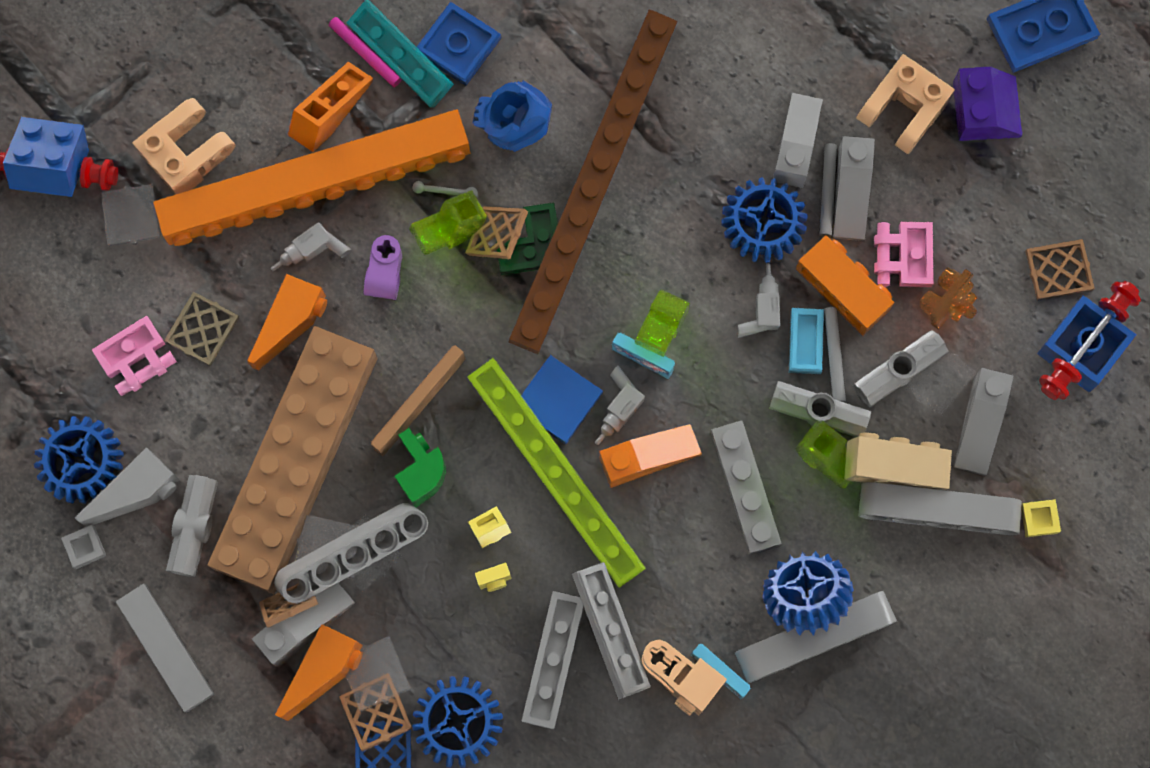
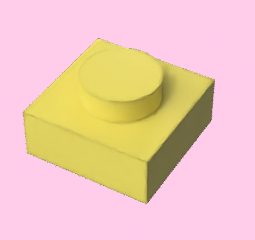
[1021,499,1061,537]
[468,506,511,548]
[475,563,512,592]

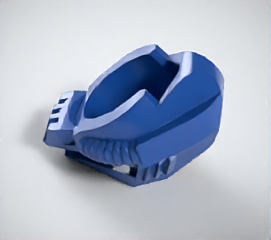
[472,80,552,152]

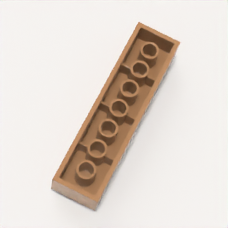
[207,326,378,595]

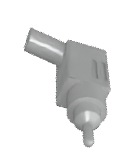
[271,222,352,271]
[738,263,780,338]
[595,366,645,445]

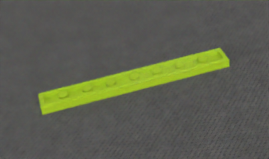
[467,358,646,588]

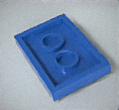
[986,0,1100,73]

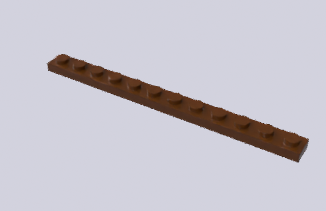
[508,9,677,355]

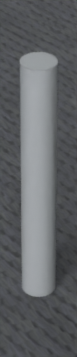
[819,143,837,237]
[824,307,846,403]

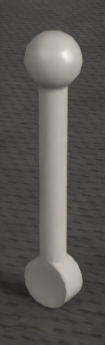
[412,181,478,201]

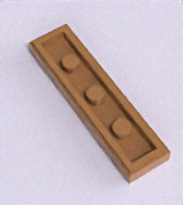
[371,345,466,457]

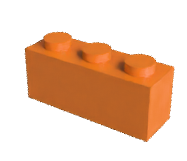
[796,235,895,336]

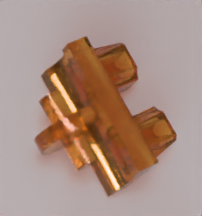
[919,267,977,330]

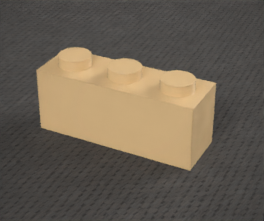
[844,433,952,490]

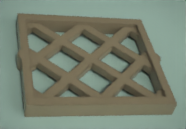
[164,292,240,366]

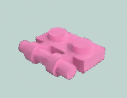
[874,222,933,287]
[92,316,177,396]

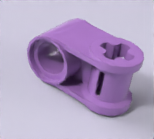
[364,235,402,300]

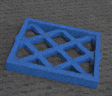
[355,721,411,768]

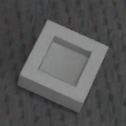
[61,525,106,569]

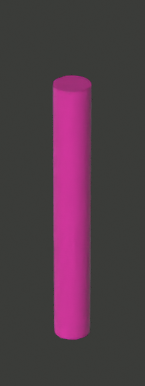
[328,17,402,88]

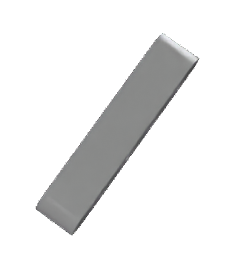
[858,482,1022,535]
[274,503,428,604]
[735,591,897,684]

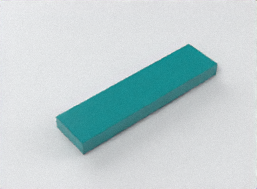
[347,0,454,108]

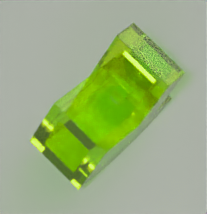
[409,190,487,256]
[635,289,691,357]
[796,420,850,488]

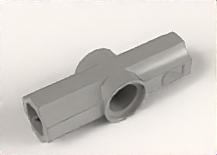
[853,330,949,408]
[769,381,871,437]
[166,475,218,577]

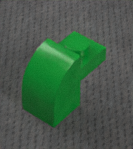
[394,428,446,507]

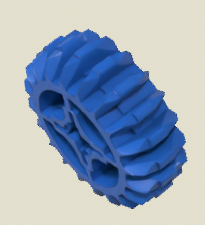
[721,177,808,263]
[34,416,124,504]
[762,551,854,636]
[412,676,503,768]

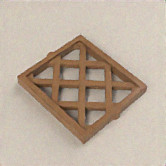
[465,206,528,259]
[1025,239,1095,300]
[259,583,318,628]
[339,674,412,752]

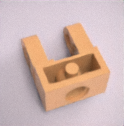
[856,54,955,154]
[132,98,235,195]
[642,640,727,716]

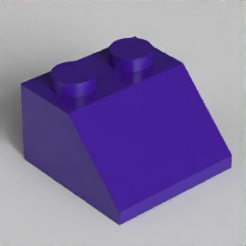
[953,67,1022,141]

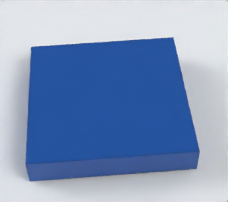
[417,1,501,86]
[521,355,603,444]

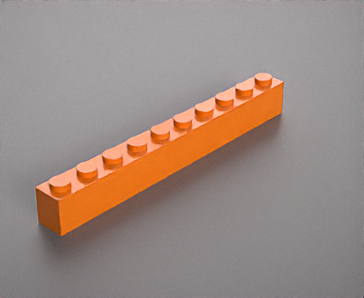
[153,109,471,246]

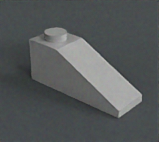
[773,93,823,188]
[832,136,875,241]
[954,368,1013,476]
[75,447,180,527]
[252,583,355,668]

